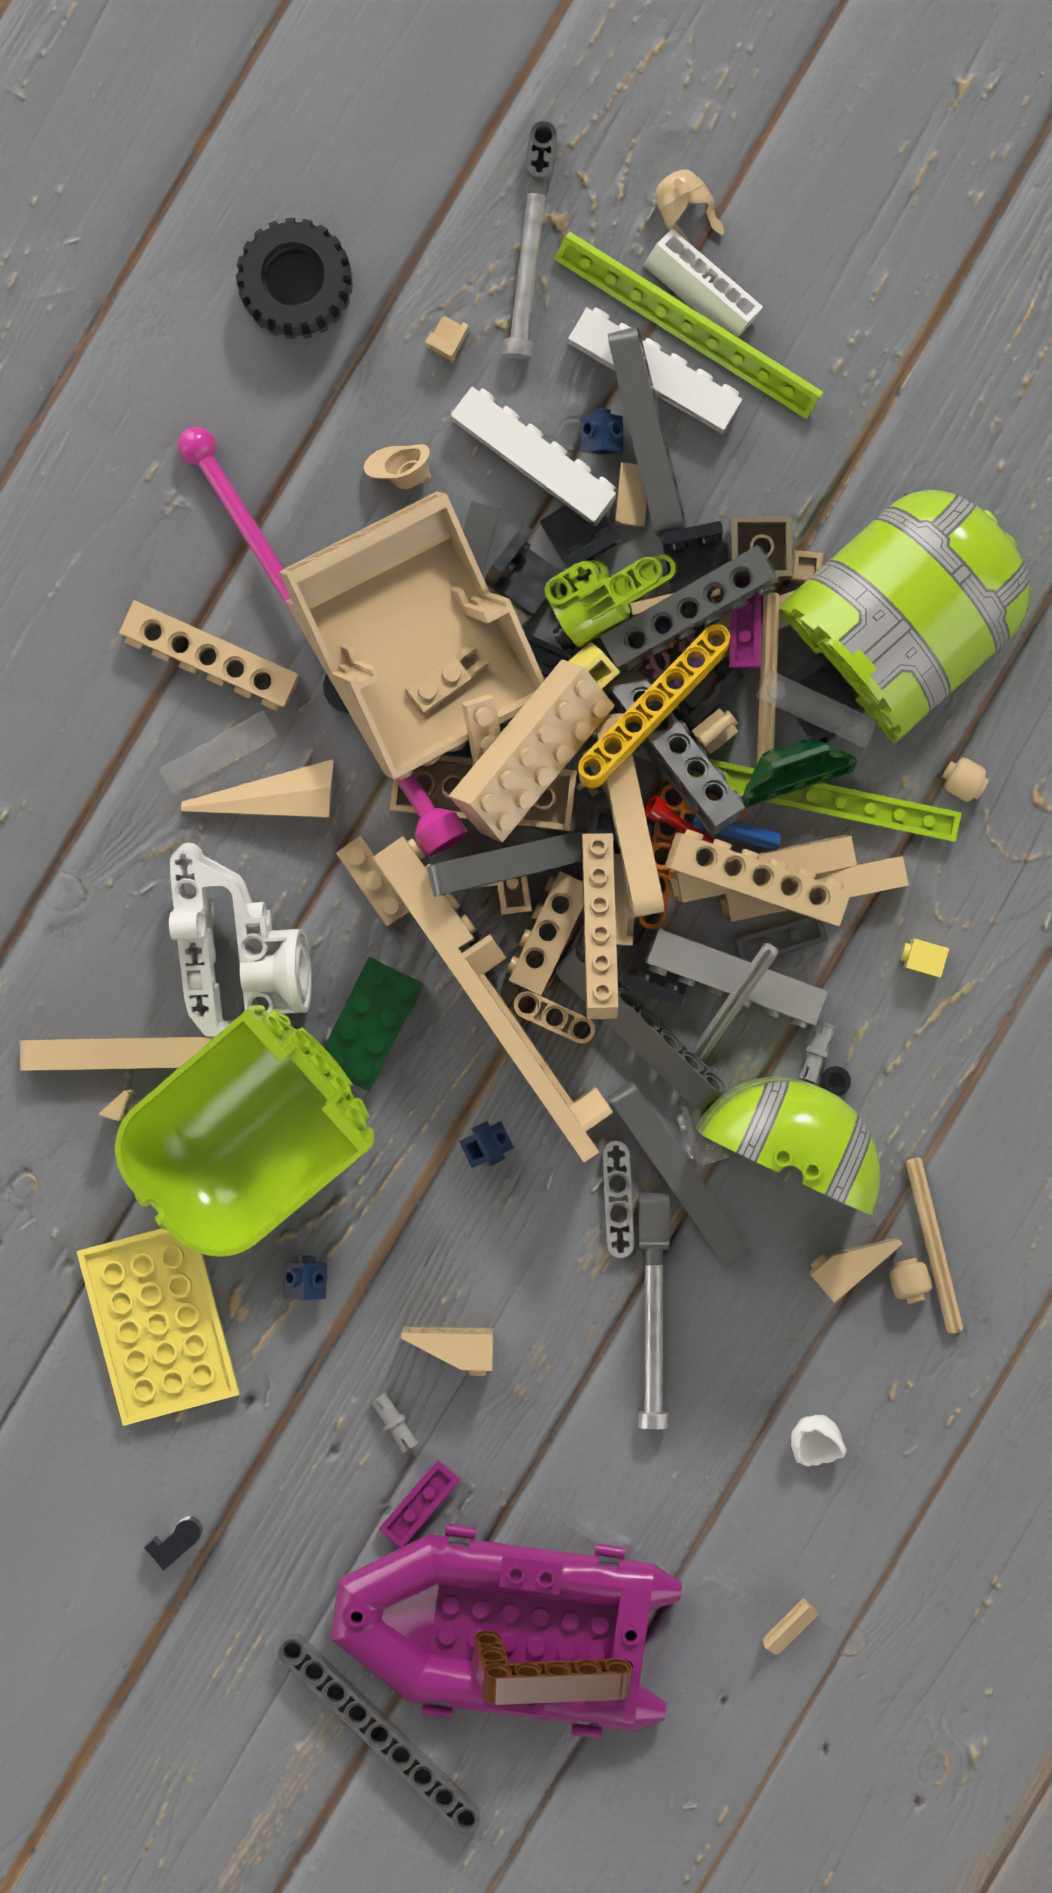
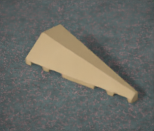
[181,760,334,818]

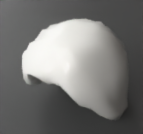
[791,1415,847,1466]

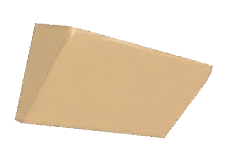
[615,462,647,527]
[98,1089,136,1121]
[762,1598,819,1655]

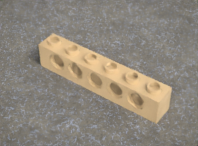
[119,600,300,711]
[664,829,851,927]
[582,833,618,1019]

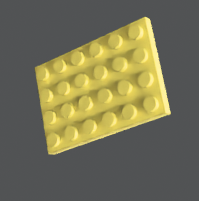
[76,1228,240,1426]

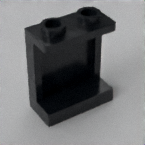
[776,653,865,743]

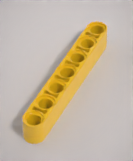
[578,624,730,788]

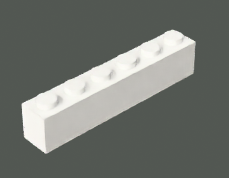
[568,307,742,434]
[450,387,617,527]

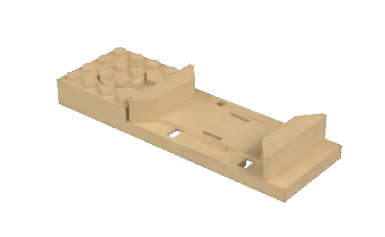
[373,836,613,1162]

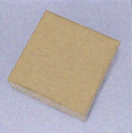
[790,550,824,583]

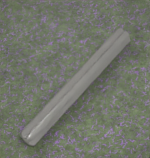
[692,943,778,1060]

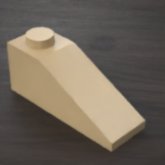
[809,1237,903,1303]

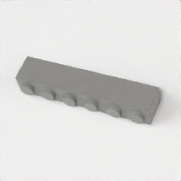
[643,928,828,1028]

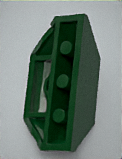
[742,739,857,808]

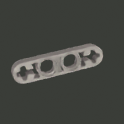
[603,1140,634,1258]

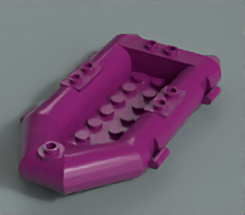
[330,1524,682,1739]

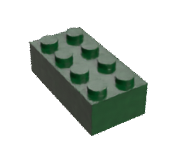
[324,957,424,1092]

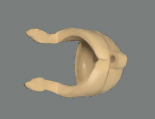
[655,169,724,242]

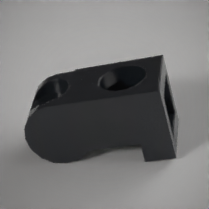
[144,1516,203,1571]

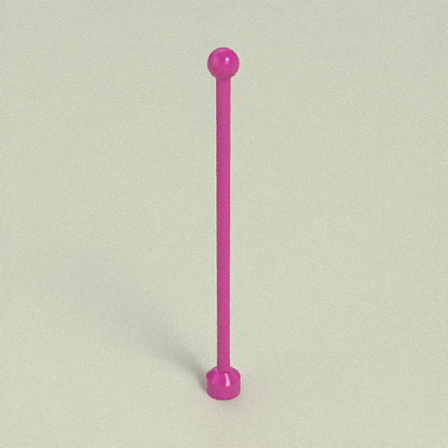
[177,426,468,858]

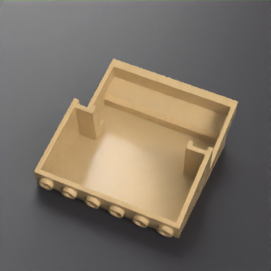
[279,491,545,780]

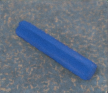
[693,816,781,850]

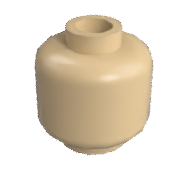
[942,757,989,802]
[889,1258,932,1304]

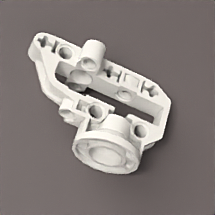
[169,843,312,1037]

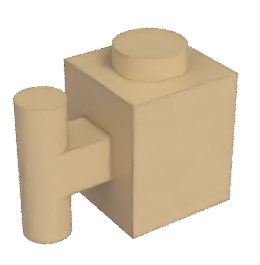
[691,708,739,756]

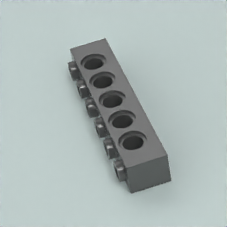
[600,545,780,672]
[605,668,745,837]

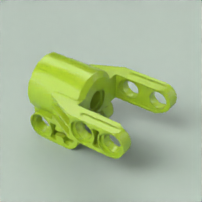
[545,554,677,648]

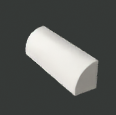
[643,229,763,337]

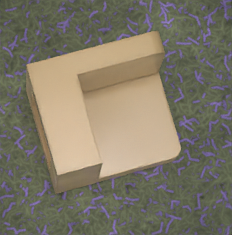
[425,316,469,362]

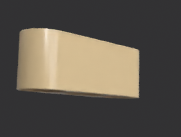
[514,991,595,1044]

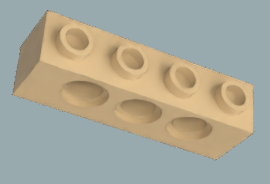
[506,871,583,995]

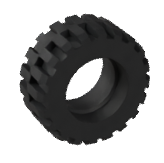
[236,218,353,339]

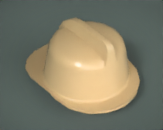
[364,444,431,489]

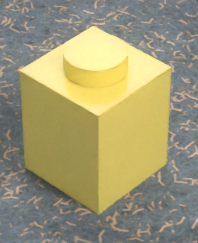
[568,641,620,689]
[900,938,949,977]

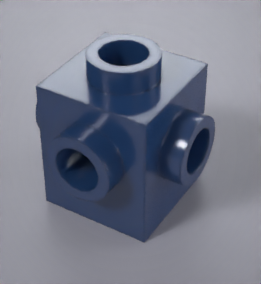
[580,409,623,455]
[459,1121,514,1168]
[284,1255,327,1300]

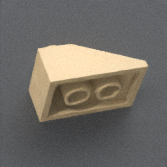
[401,1327,494,1376]

